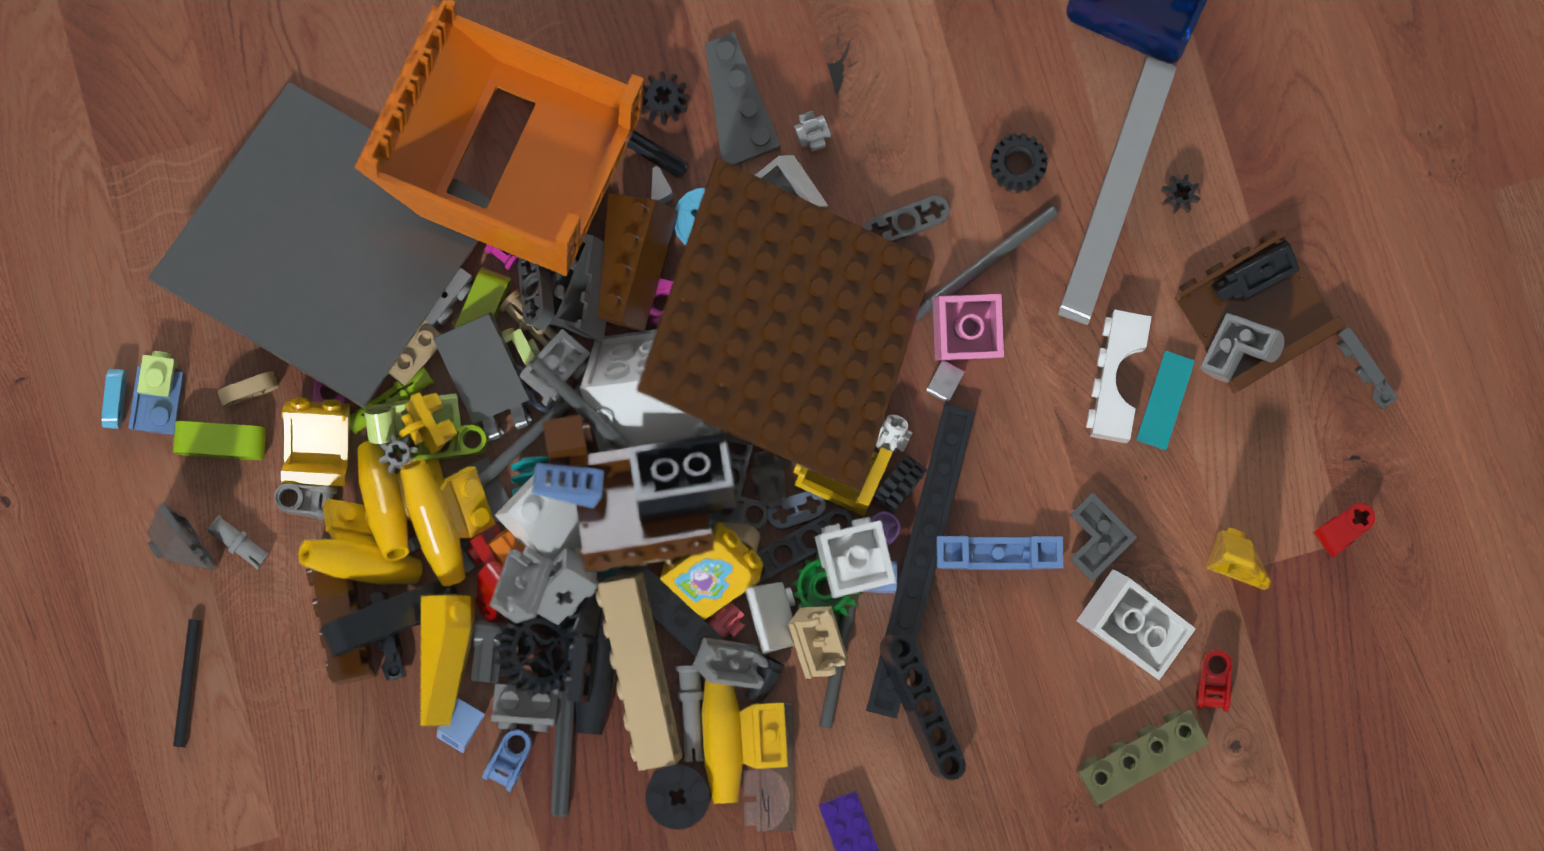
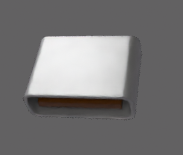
[926,360,965,403]

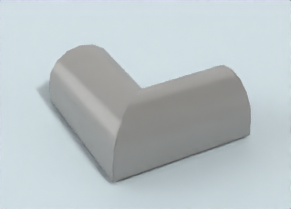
[1200,313,1284,383]

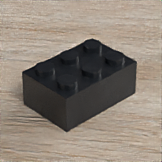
[628,433,736,522]

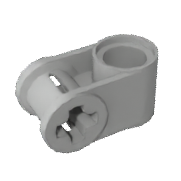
[274,483,338,520]

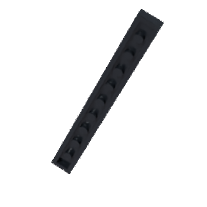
[866,404,975,719]

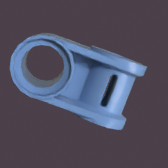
[482,730,533,793]

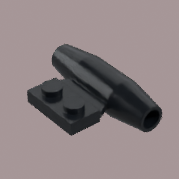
[565,607,616,735]

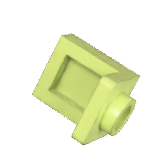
[501,328,540,367]
[137,351,179,398]

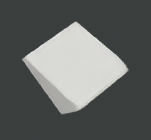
[651,166,673,203]

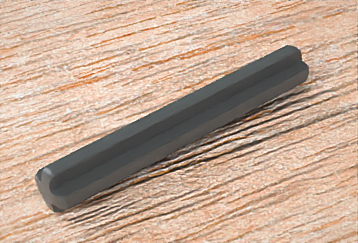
[551,690,575,817]

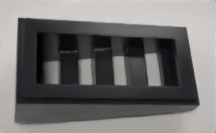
[560,574,605,640]

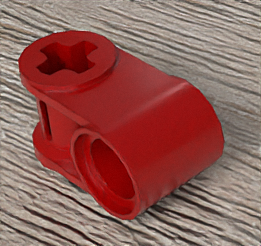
[1313,503,1375,558]
[475,561,503,621]
[1195,650,1232,712]

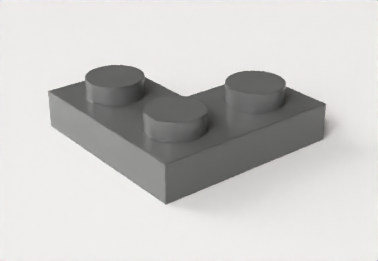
[1069,493,1137,582]

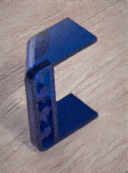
[1066,0,1207,63]

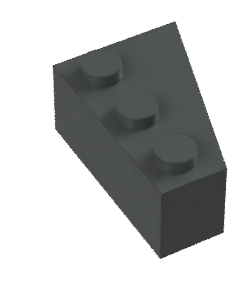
[549,234,606,342]

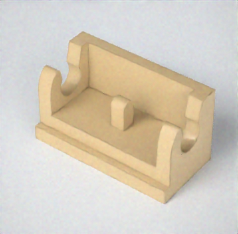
[788,606,849,679]

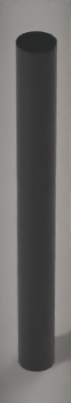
[173,619,201,748]

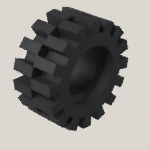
[990,133,1048,193]
[872,455,928,514]

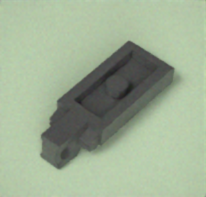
[1336,328,1398,409]

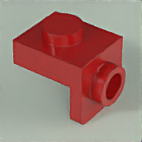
[467,523,502,565]

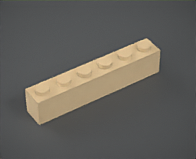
[596,572,683,771]

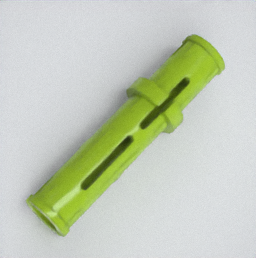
[349,366,434,434]

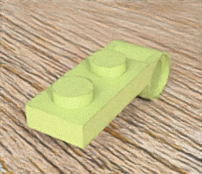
[364,393,461,444]

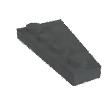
[705,32,781,166]

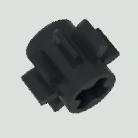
[1161,174,1200,214]

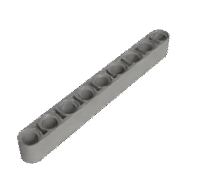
[1058,56,1177,325]

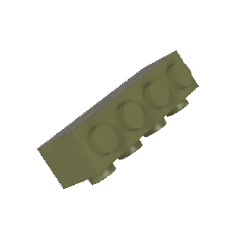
[1076,708,1209,806]

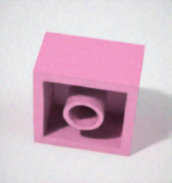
[932,294,1004,361]

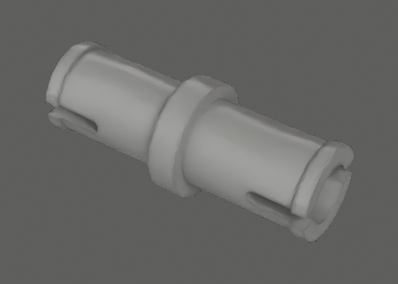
[207,515,270,570]

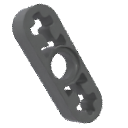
[864,195,950,242]
[518,258,554,330]

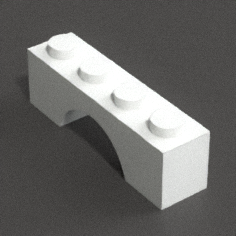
[1086,310,1152,443]

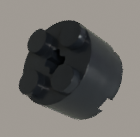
[645,765,710,830]

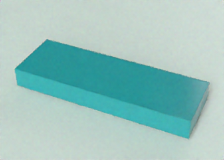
[1135,351,1195,450]

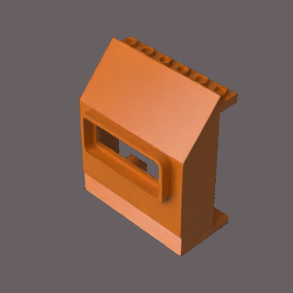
[354,0,644,276]

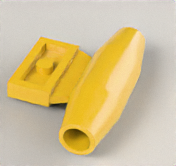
[357,441,444,561]
[400,459,495,586]
[298,499,423,585]
[702,678,788,804]

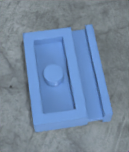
[128,366,185,435]

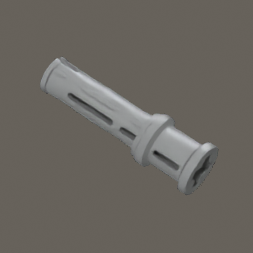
[674,665,704,762]

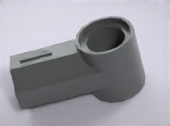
[471,619,506,683]

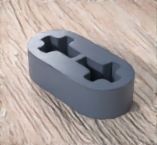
[768,491,826,530]

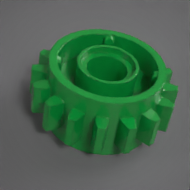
[792,554,863,622]

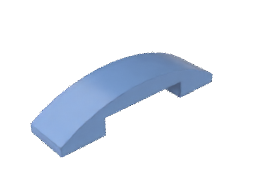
[936,536,1063,570]

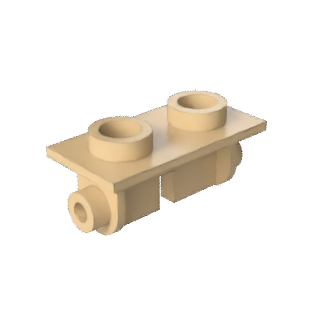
[388,320,441,386]

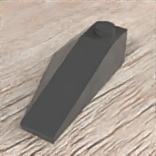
[147,503,218,571]

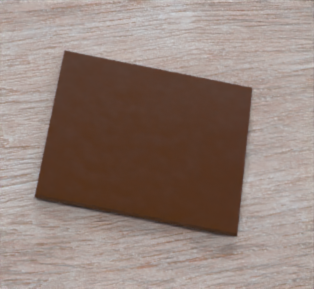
[636,158,934,491]

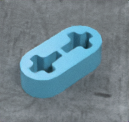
[102,368,127,429]

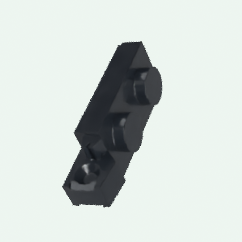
[1211,240,1300,302]
[367,591,407,681]

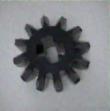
[641,71,690,126]

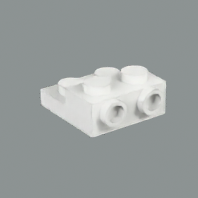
[815,517,896,598]

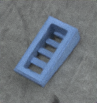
[532,463,604,509]

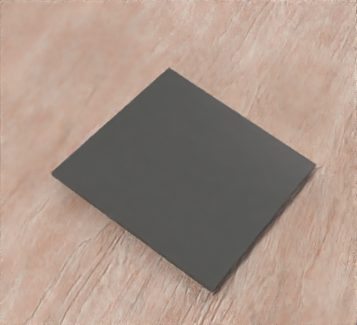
[148,82,491,408]

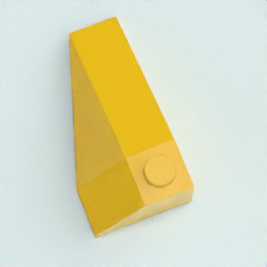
[1205,527,1271,590]
[421,595,475,726]

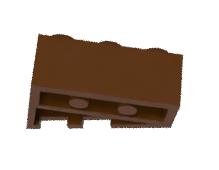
[543,415,595,488]

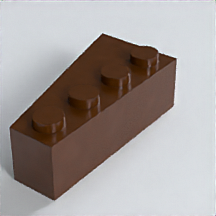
[598,193,678,331]
[306,568,376,685]

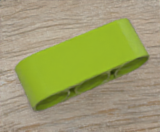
[454,266,512,328]
[173,421,267,460]
[395,425,489,461]

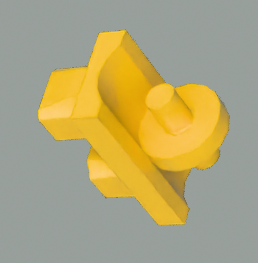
[399,392,457,455]

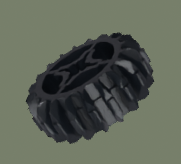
[492,613,574,696]

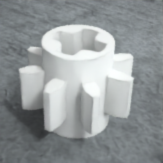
[876,414,912,454]

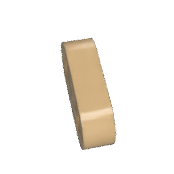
[217,371,279,407]

